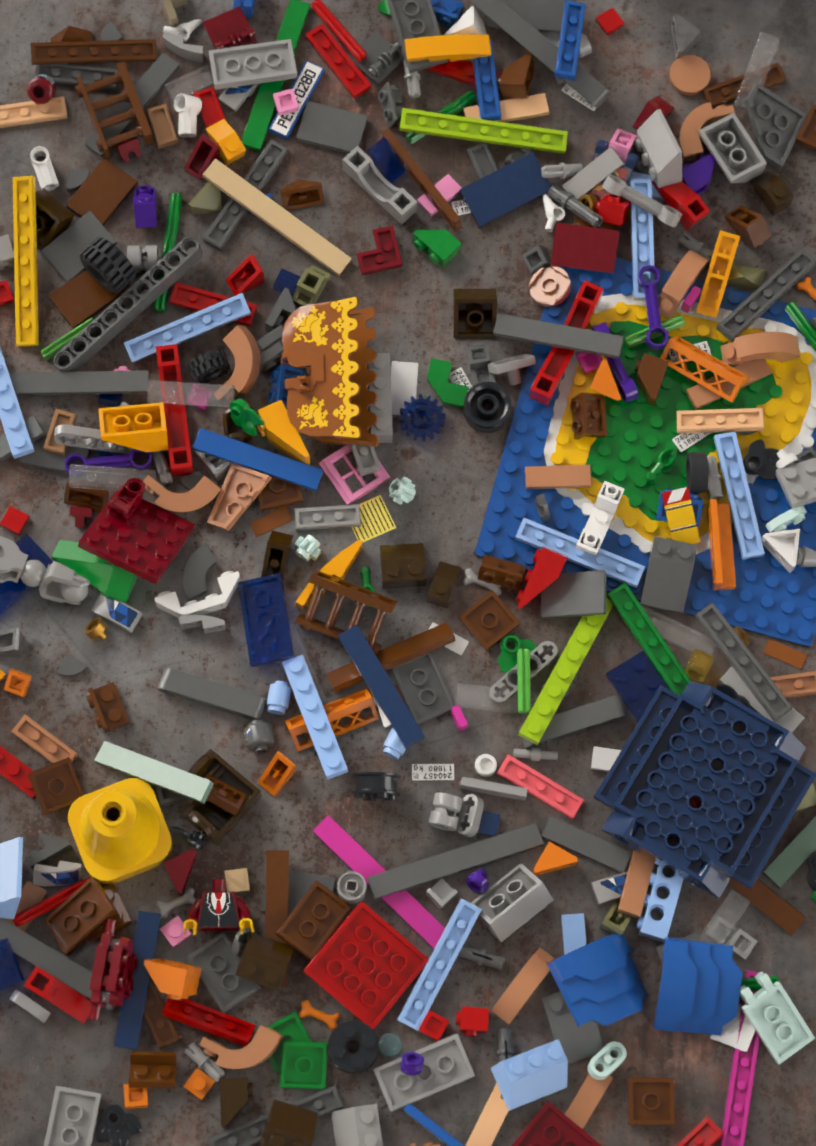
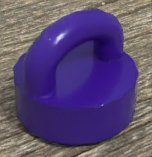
[466,868,489,893]
[400,1052,424,1076]

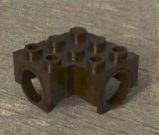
[183,748,262,846]

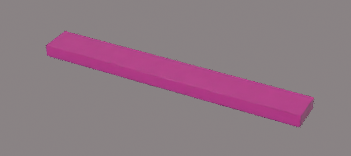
[313,815,445,949]
[720,970,769,1146]

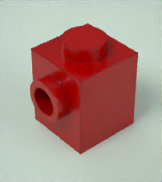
[596,194,631,226]
[456,1006,489,1037]

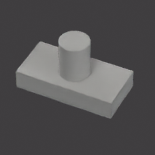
[487,354,536,385]

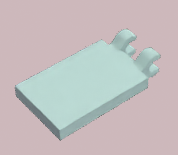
[740,972,815,1064]

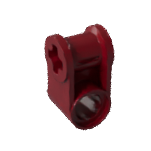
[108,478,145,519]

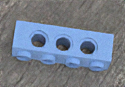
[636,858,684,943]

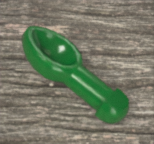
[646,447,677,482]
[360,566,376,607]

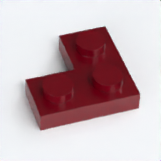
[357,225,403,276]

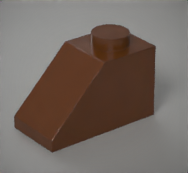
[498,54,535,99]
[724,205,771,248]
[634,353,669,406]

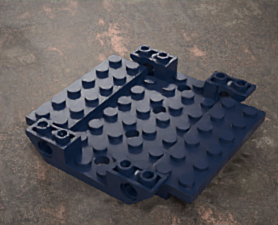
[594,681,816,899]

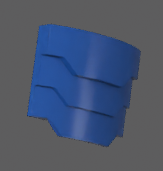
[547,933,648,1027]
[653,937,742,1036]

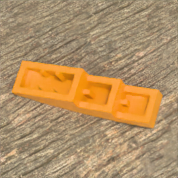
[405,34,492,62]
[696,230,740,318]
[296,540,363,611]

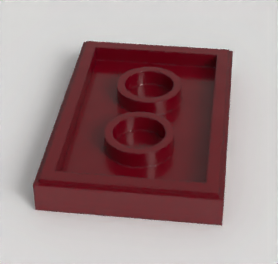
[550,222,619,273]

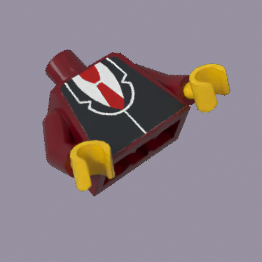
[183,879,254,935]

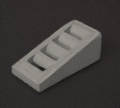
[191,444,232,481]

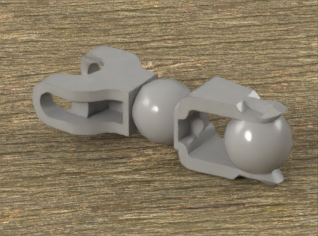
[0,536,90,605]

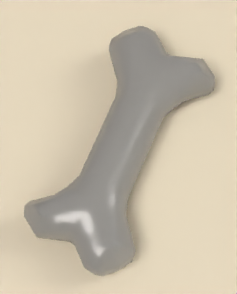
[463,568,501,596]
[156,887,196,919]

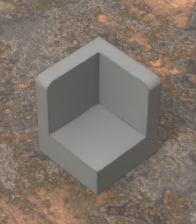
[426,878,458,911]

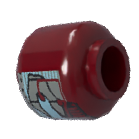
[27,74,56,104]

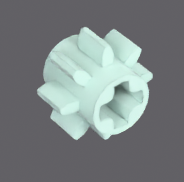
[389,476,416,505]
[294,535,321,562]

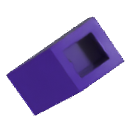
[682,153,715,195]
[134,185,157,228]

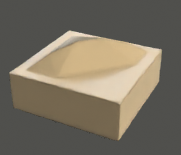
[225,868,250,893]

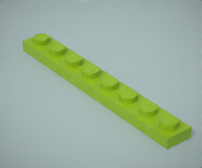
[399,108,568,154]
[518,594,613,746]

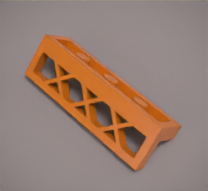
[660,336,749,402]
[707,499,736,590]
[284,688,379,752]

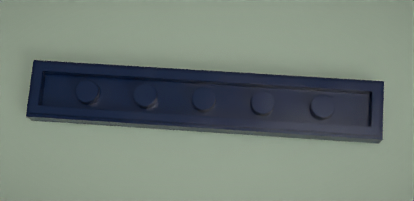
[338,625,425,749]
[114,911,162,1050]

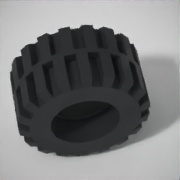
[80,237,136,294]

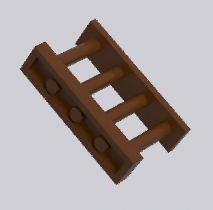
[75,62,154,159]
[295,570,398,654]

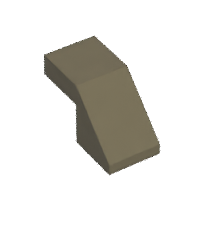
[163,0,187,27]

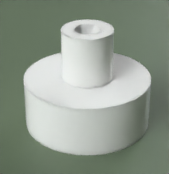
[776,449,799,469]

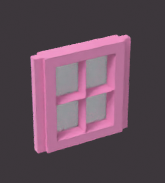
[319,445,391,505]

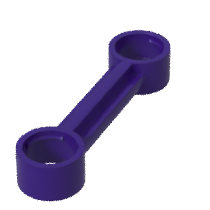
[637,265,668,350]
[592,322,639,403]
[65,449,152,478]

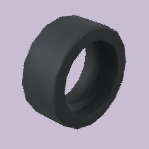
[686,452,708,493]

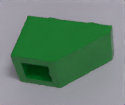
[413,230,461,268]

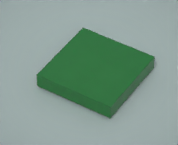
[267,1011,311,1074]
[279,1040,328,1089]

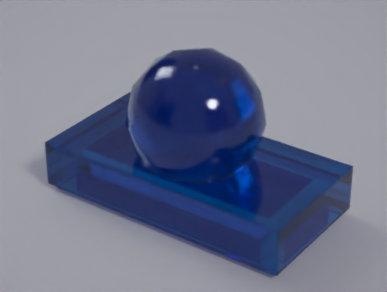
[368,137,406,183]

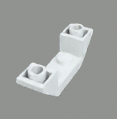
[576,481,624,555]
[154,571,240,618]

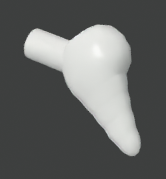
[163,19,202,42]
[543,194,565,232]

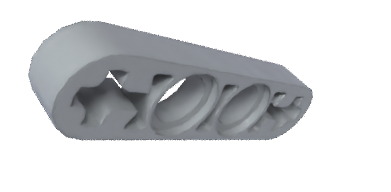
[54,424,133,454]
[489,641,558,705]

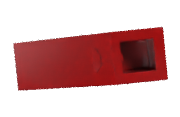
[652,180,710,230]
[516,546,568,609]
[24,966,92,1024]

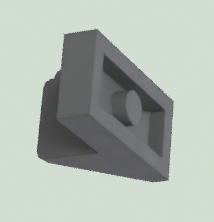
[265,288,296,332]
[27,832,72,870]

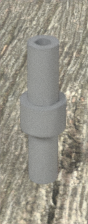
[513,747,558,761]

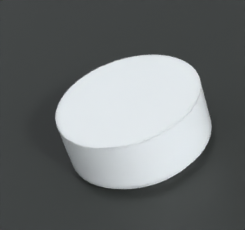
[475,754,497,777]

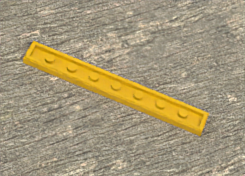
[13,176,39,347]

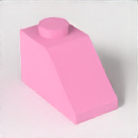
[608,128,637,166]

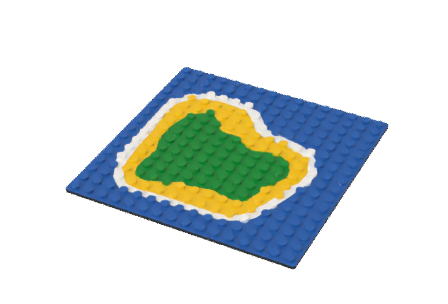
[475,257,816,647]

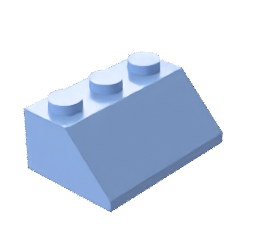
[0,837,23,920]
[491,1039,568,1111]

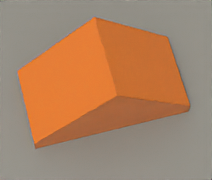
[590,359,622,401]
[257,751,296,797]
[532,842,578,876]

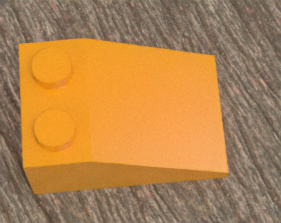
[257,400,310,465]
[98,402,168,452]

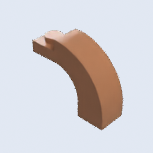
[678,102,735,164]
[658,250,709,319]
[213,325,261,402]
[720,332,800,367]
[143,474,221,512]
[491,948,555,1024]
[199,1025,284,1069]

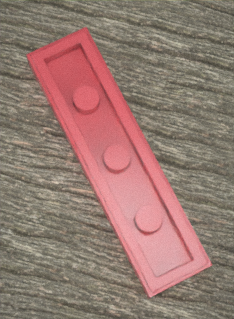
[497,754,584,820]

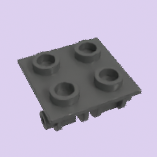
[349,31,404,85]

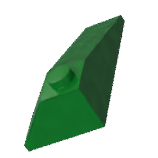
[52,540,138,603]

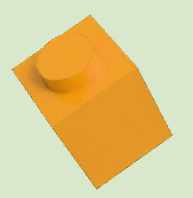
[205,119,246,166]

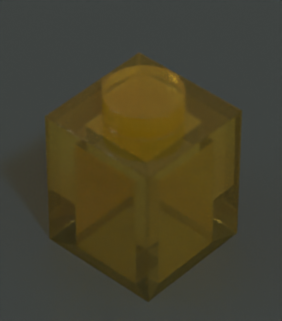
[684,648,715,682]

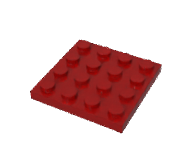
[303,901,429,1030]

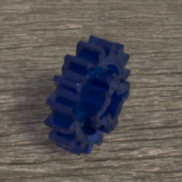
[399,394,446,442]

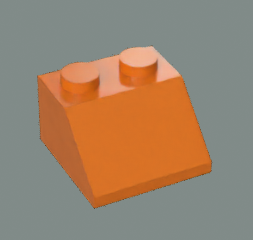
[144,958,202,1000]

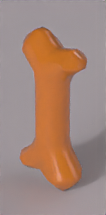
[796,277,816,301]
[299,1000,340,1031]

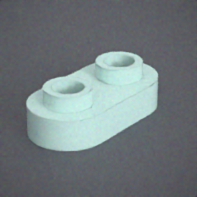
[765,506,807,533]
[588,1041,627,1080]

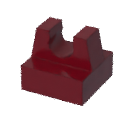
[115,138,141,163]
[69,506,95,529]

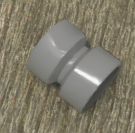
[127,245,159,273]
[428,793,463,831]
[337,871,366,905]

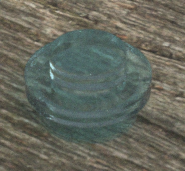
[379,1033,401,1056]

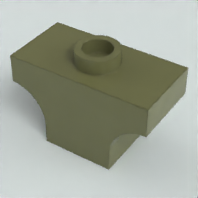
[292,265,330,307]

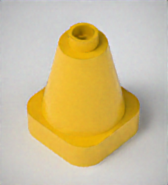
[68,778,173,885]

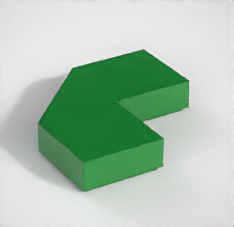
[427,358,468,408]

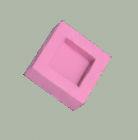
[273,89,299,116]
[160,916,192,948]

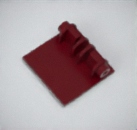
[202,6,258,50]

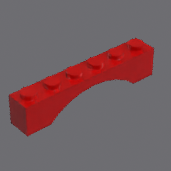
[529,280,604,406]
[156,344,194,477]

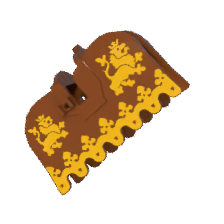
[281,296,379,447]

